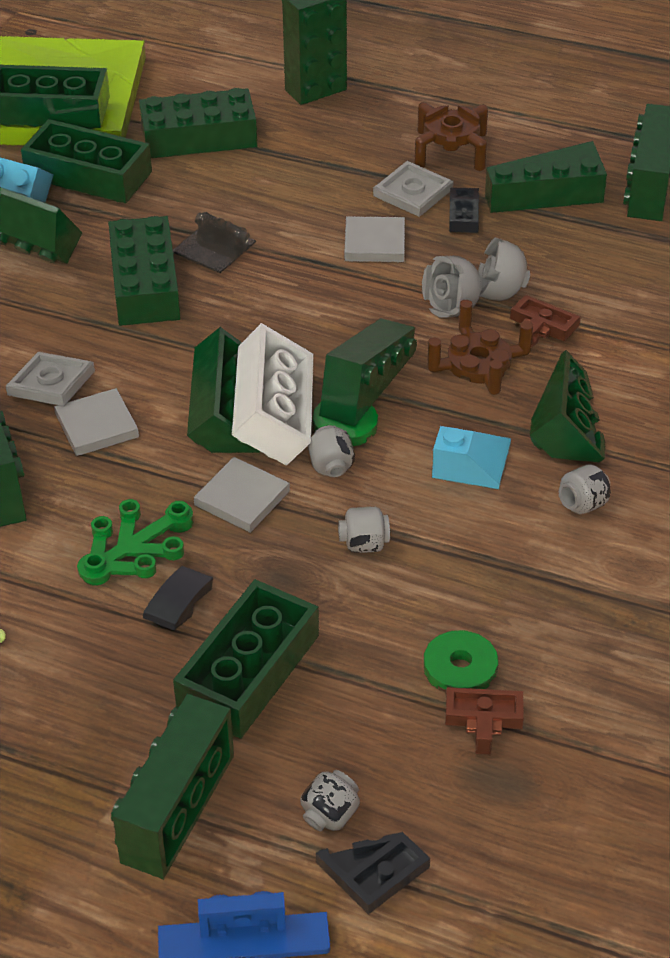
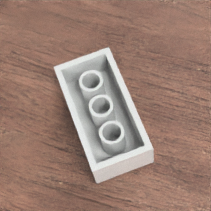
[232,323,313,466]

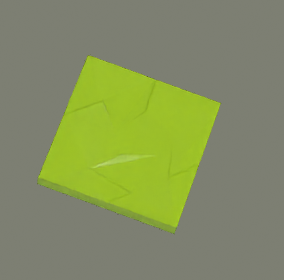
[0,36,146,146]

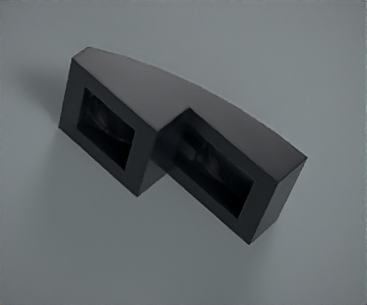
[449,187,479,233]
[143,566,213,630]

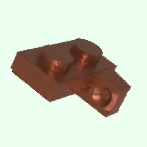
[510,295,581,348]
[445,687,524,755]

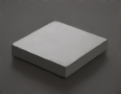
[373,161,453,217]
[344,216,405,262]
[5,352,95,406]
[54,388,139,456]
[194,457,290,533]

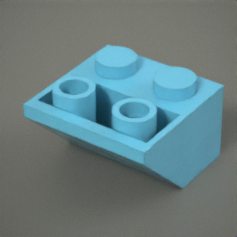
[0,158,53,203]

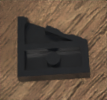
[316,832,430,915]

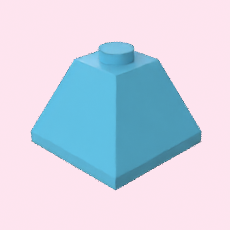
[432,426,511,489]

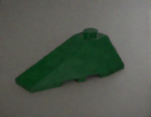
[530,350,605,462]

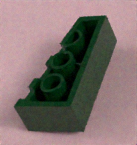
[485,141,607,213]
[319,318,417,426]
[0,410,27,527]

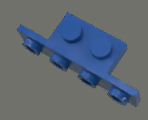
[158,891,330,958]

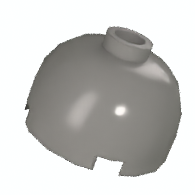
[478,237,530,301]
[422,256,481,318]

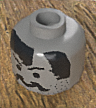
[308,425,355,477]
[558,464,611,514]
[338,507,390,553]
[301,770,360,832]

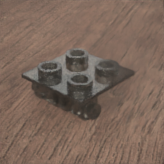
[173,212,256,273]

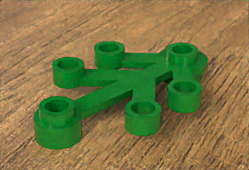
[77,499,194,585]

